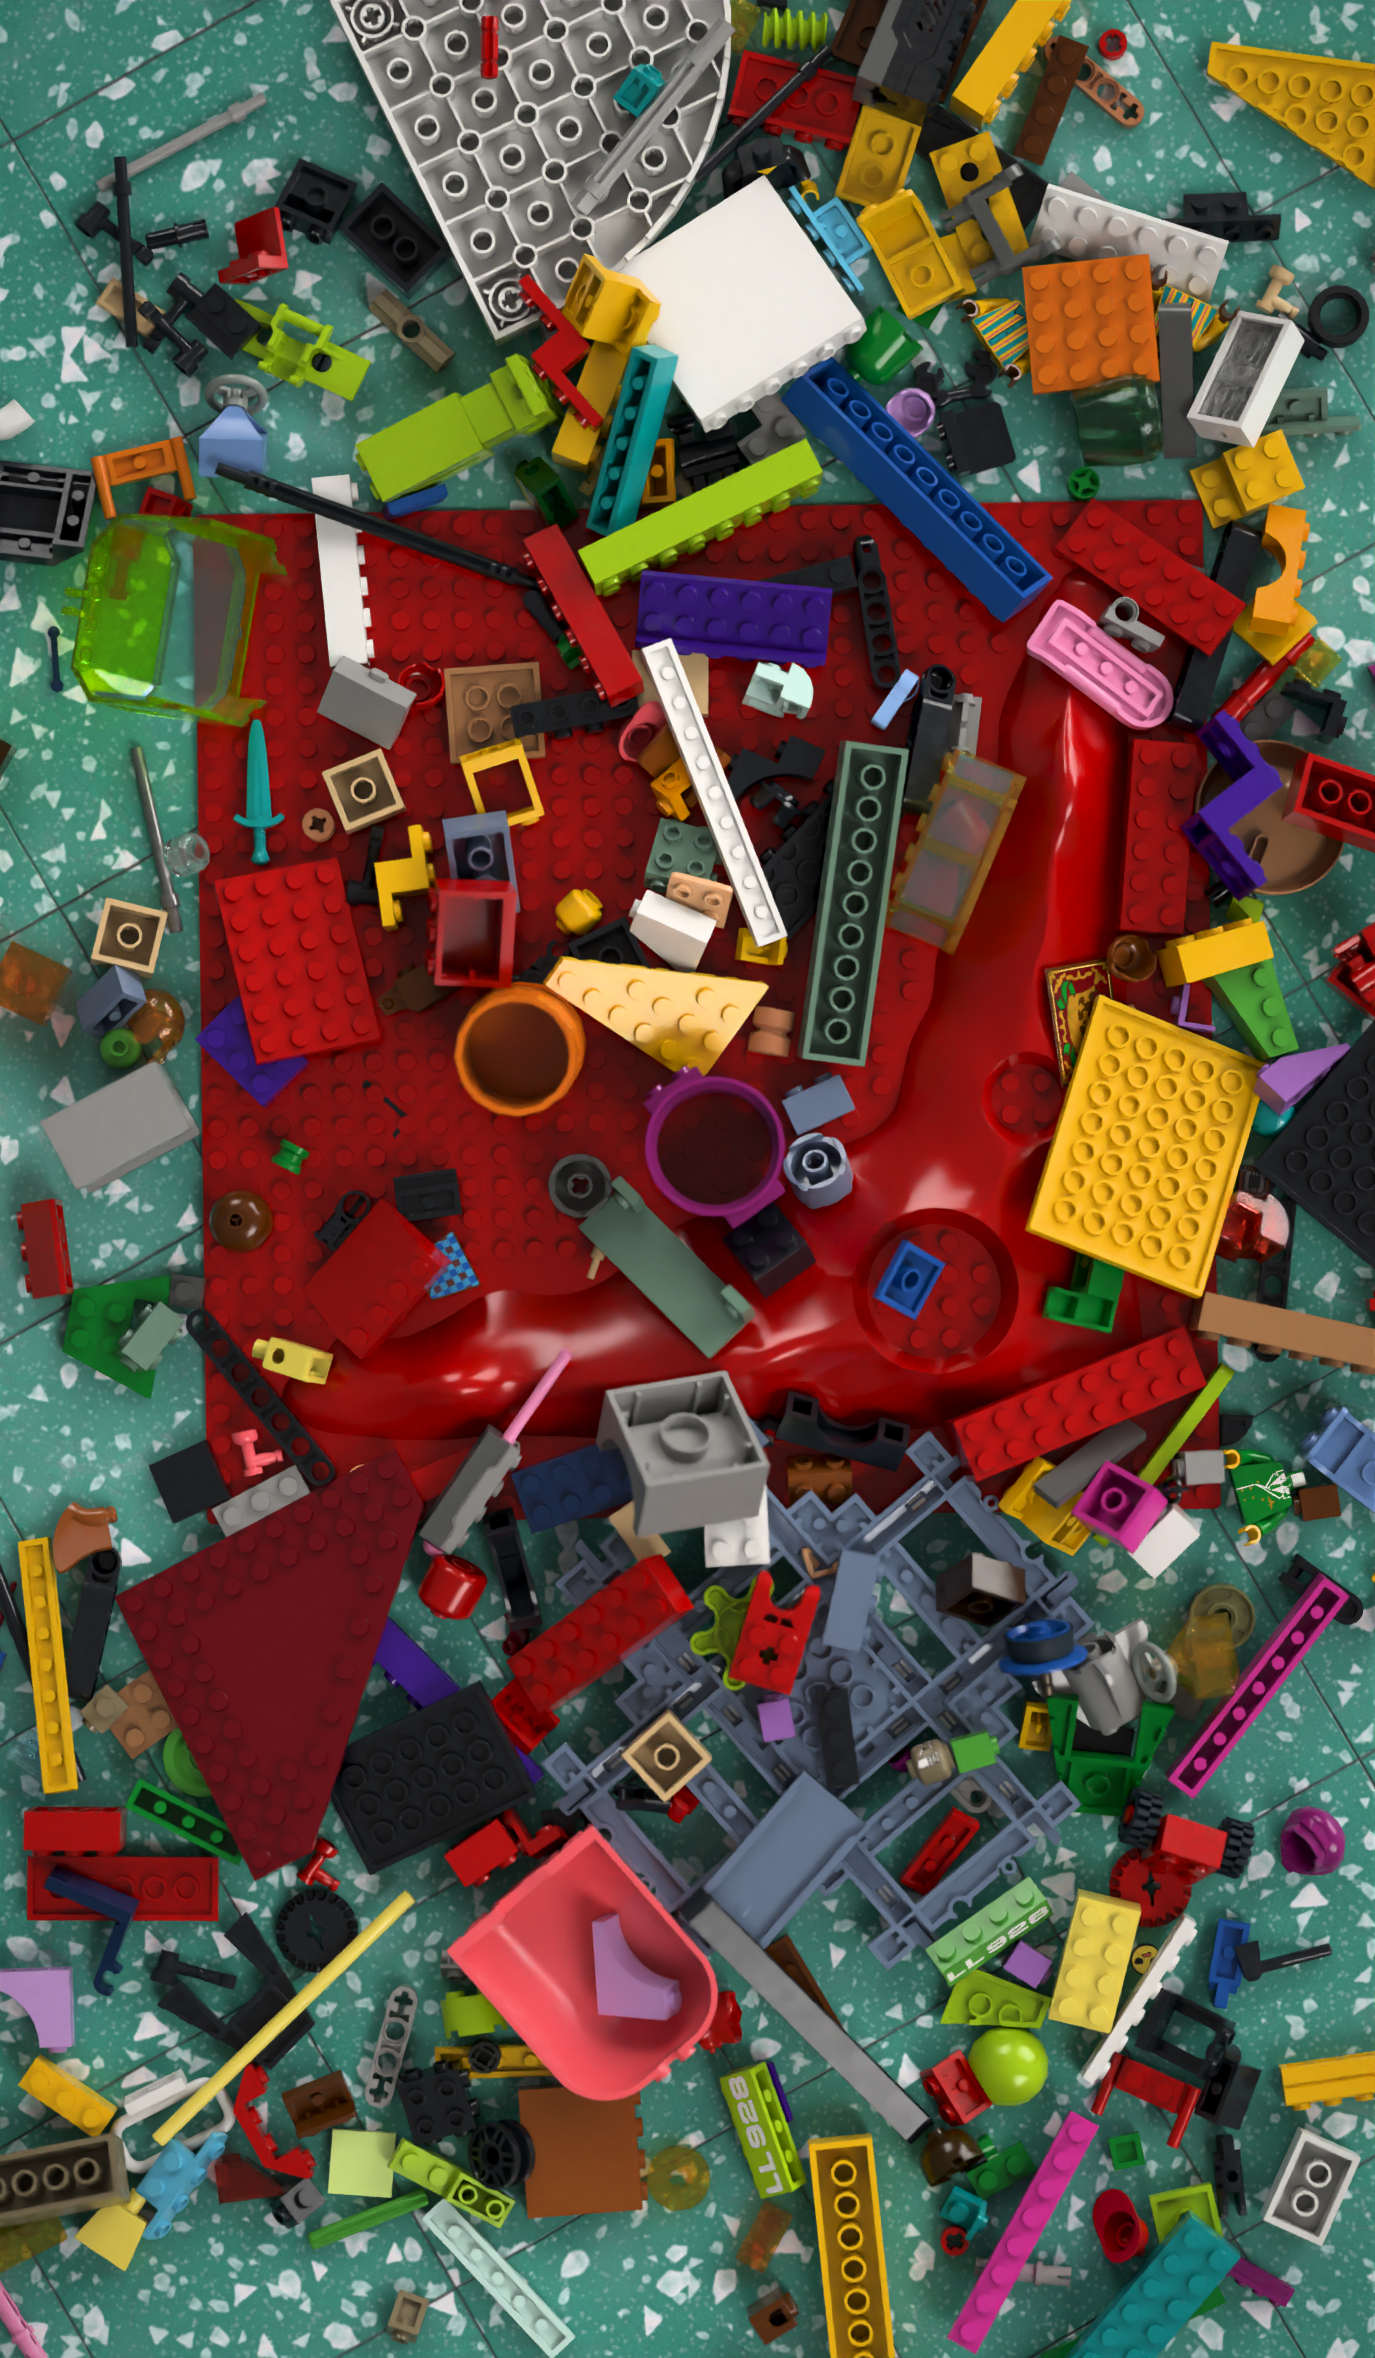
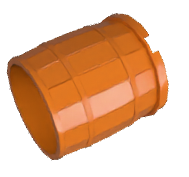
[455,981,586,1116]

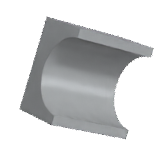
[40,1061,202,1194]
[596,1371,770,1538]

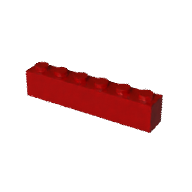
[521,523,645,708]

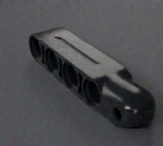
[852,535,901,691]
[900,664,956,819]
[65,1547,122,1703]

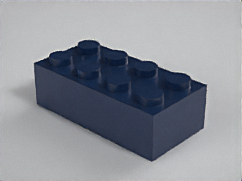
[511,1442,633,1534]

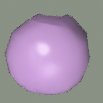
[885,388,936,438]

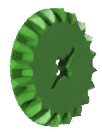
[163,1727,213,1798]

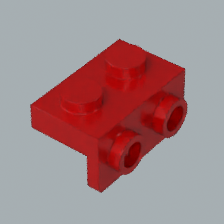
[491,1677,560,1756]

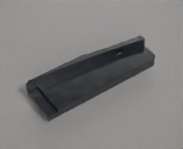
[914,104,1050,231]

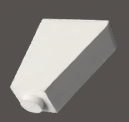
[629,890,717,973]

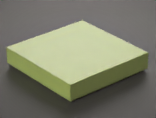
[328,2128,397,2198]

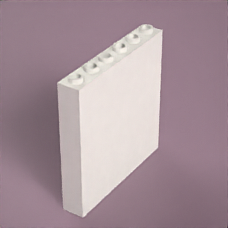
[618,175,867,433]

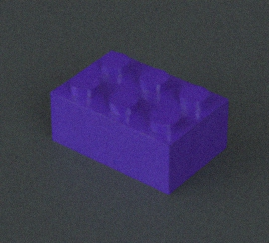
[195,995,310,1108]

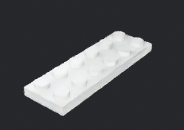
[1029,183,1229,303]

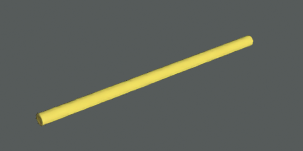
[152,1890,416,2146]

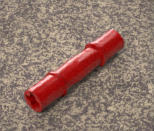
[1211,632,1315,723]

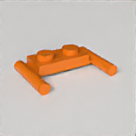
[90,436,197,520]

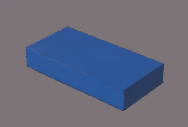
[381,484,448,521]

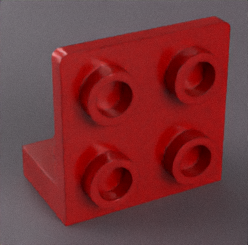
[218,207,288,285]

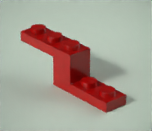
[518,274,604,432]

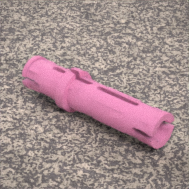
[0,2280,48,2358]

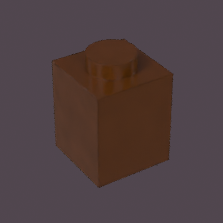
[1291,1484,1341,1521]

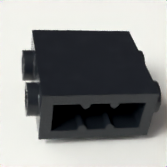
[397,2058,481,2146]

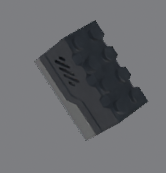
[852,0,976,127]

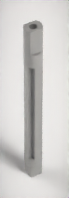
[570,18,735,216]

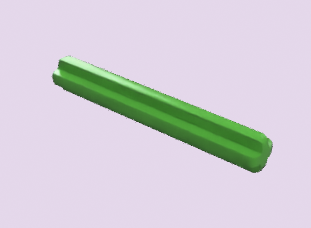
[308,2188,429,2250]

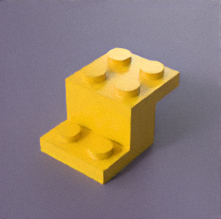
[560,254,661,359]
[1189,429,1305,531]
[374,825,437,931]
[997,1456,1093,1556]

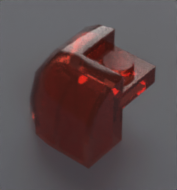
[1214,1189,1289,1264]

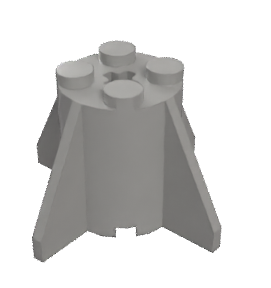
[1030,1618,1148,1735]

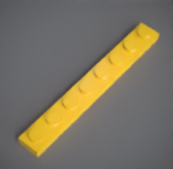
[18,1537,78,1795]

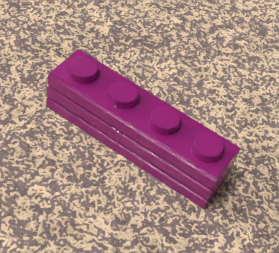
[1225,2256,1295,2307]

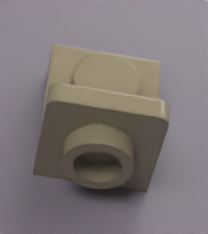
[385,2290,430,2344]

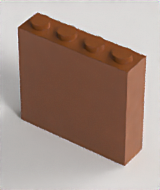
[518,2083,648,2219]

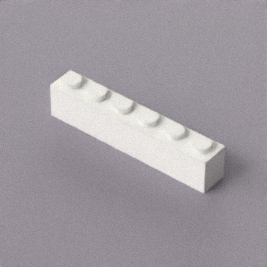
[311,474,375,671]

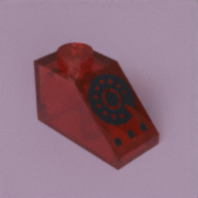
[214,2153,285,2204]

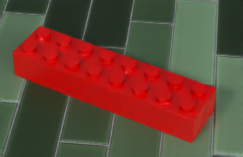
[945,1326,1207,1482]

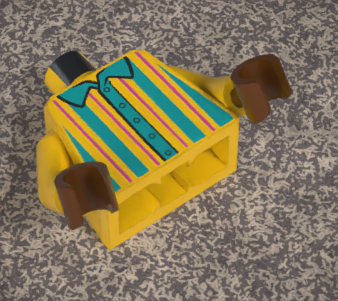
[1151,267,1240,363]
[955,298,1031,388]

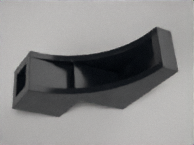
[727,735,826,802]
[482,1507,543,1632]

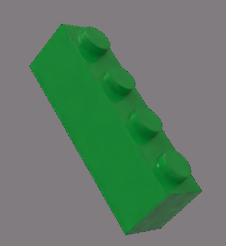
[125,1778,243,1866]

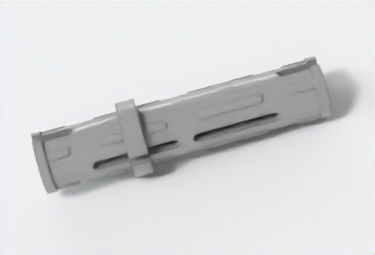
[974,2256,1071,2288]

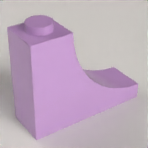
[592,1913,682,2020]
[0,1966,75,2053]

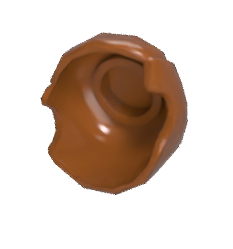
[1107,934,1158,983]

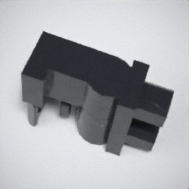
[666,411,740,493]

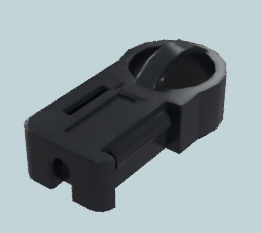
[314,1190,372,1251]

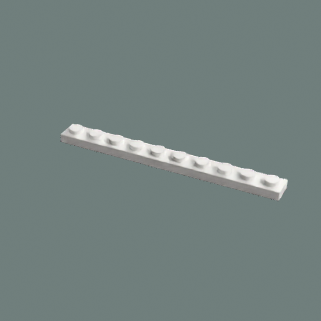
[639,638,788,948]

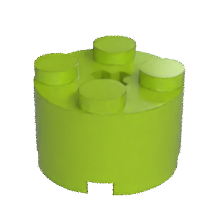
[440,1988,509,2039]

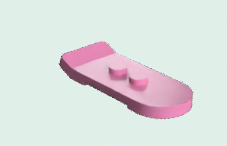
[1027,600,1173,730]

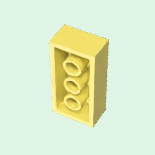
[1048,1888,1141,2034]

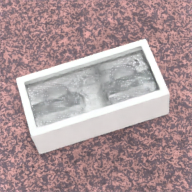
[1187,311,1305,448]

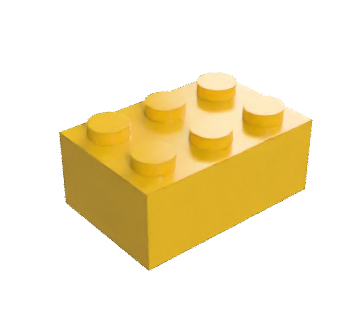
[1156,917,1274,987]

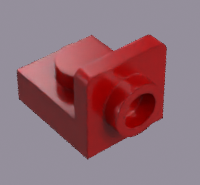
[137,486,193,534]

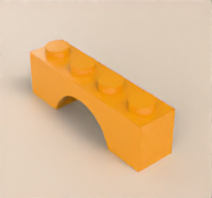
[1248,504,1310,637]

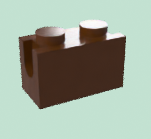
[747,2287,799,2346]

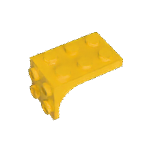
[855,189,965,320]

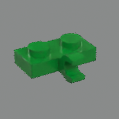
[965,2133,1037,2200]

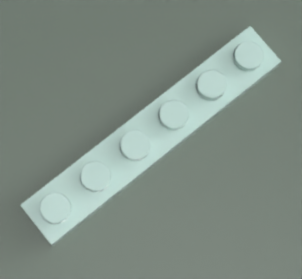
[421,2197,575,2358]

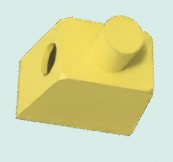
[252,1337,334,1384]
[74,2188,149,2271]

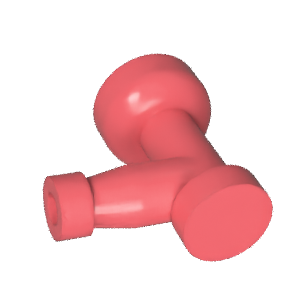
[231,1429,283,1477]

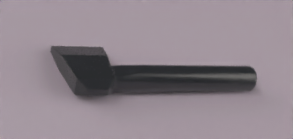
[1233,1940,1332,1982]

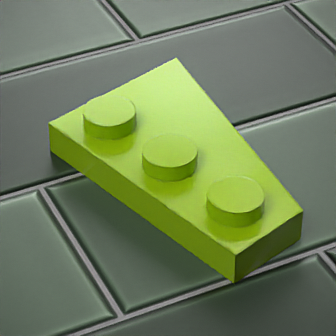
[939,1968,1052,2028]

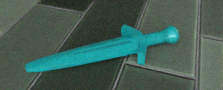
[233,719,285,866]

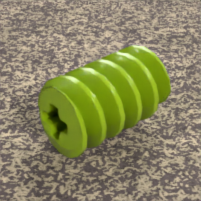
[762,7,828,53]

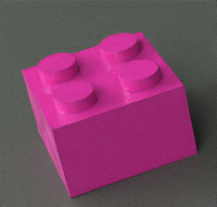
[1071,1460,1169,1554]

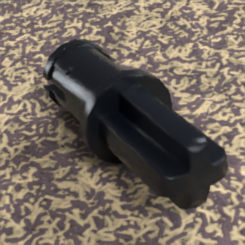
[145,218,209,250]

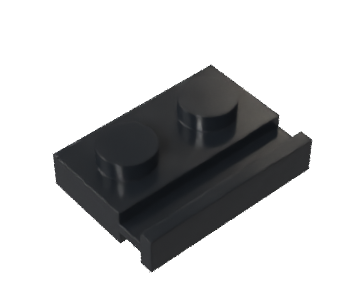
[185,283,262,360]
[393,1168,463,1222]

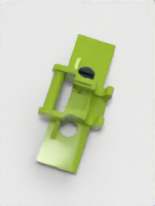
[235,298,372,402]

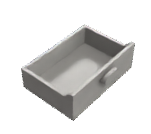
[317,656,417,750]

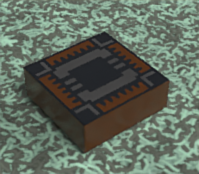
[1236,1164,1270,1200]

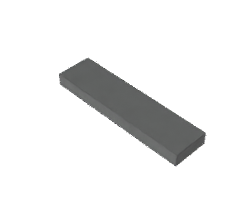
[1034,1419,1146,1509]

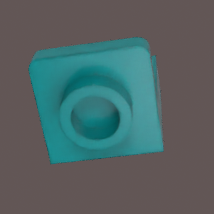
[613,64,666,118]
[939,2185,989,2242]

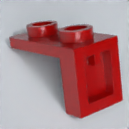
[500,1807,569,1860]

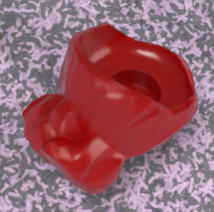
[698,1990,743,2054]

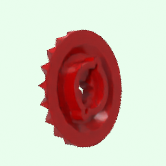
[1109,1847,1192,1928]

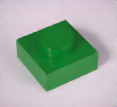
[1107,2131,1145,2171]

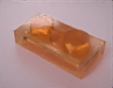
[735,2200,793,2273]

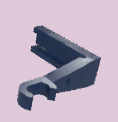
[44,1865,140,1996]

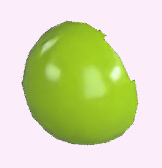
[968,2026,1049,2107]

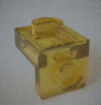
[1294,636,1343,689]

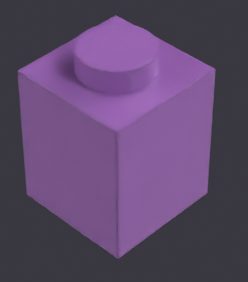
[757,1692,796,1742]
[1001,1938,1053,1989]

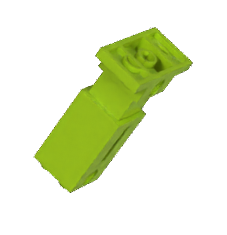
[355,353,565,503]

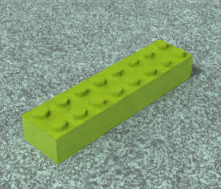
[578,439,823,597]

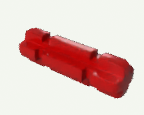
[480,15,498,79]

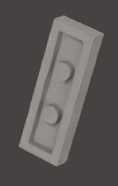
[211,1464,311,1537]

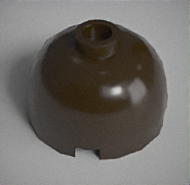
[919,2127,984,2187]

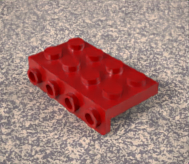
[727,50,861,152]

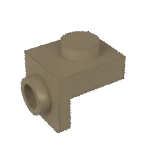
[80,1684,130,1734]

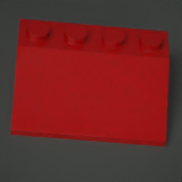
[302,1197,452,1359]

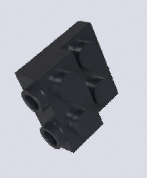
[274,158,357,245]

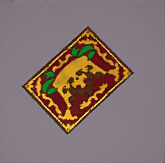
[1045,958,1115,1088]

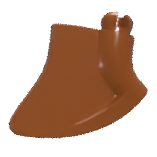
[53,1502,118,1574]

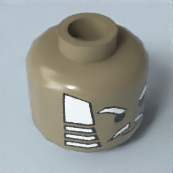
[906,1739,956,1785]

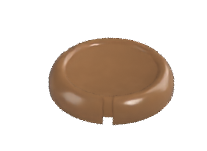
[1194,740,1345,896]

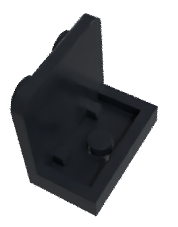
[935,402,1016,479]
[1280,678,1348,745]

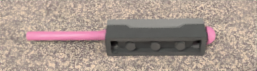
[418,1348,574,1557]

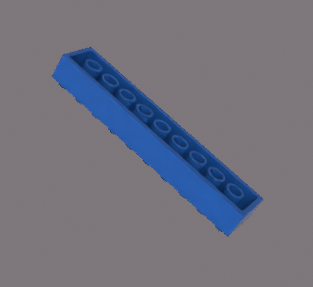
[781,357,1053,623]

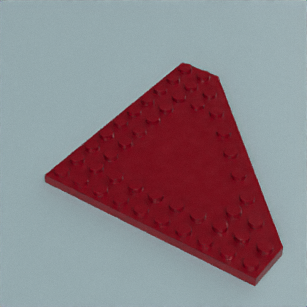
[114,1449,425,1881]

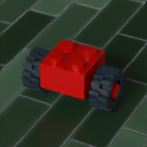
[1117,1787,1255,1884]

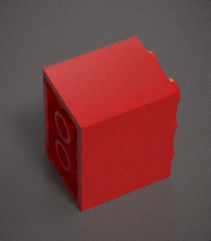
[424,878,517,988]

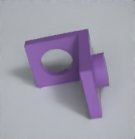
[1170,983,1216,1033]

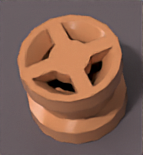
[302,808,335,842]

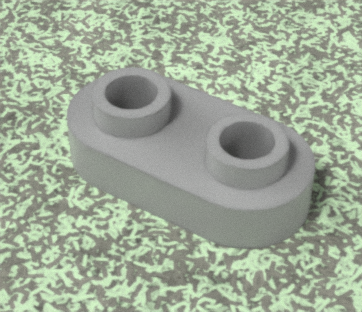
[949,1774,993,1813]

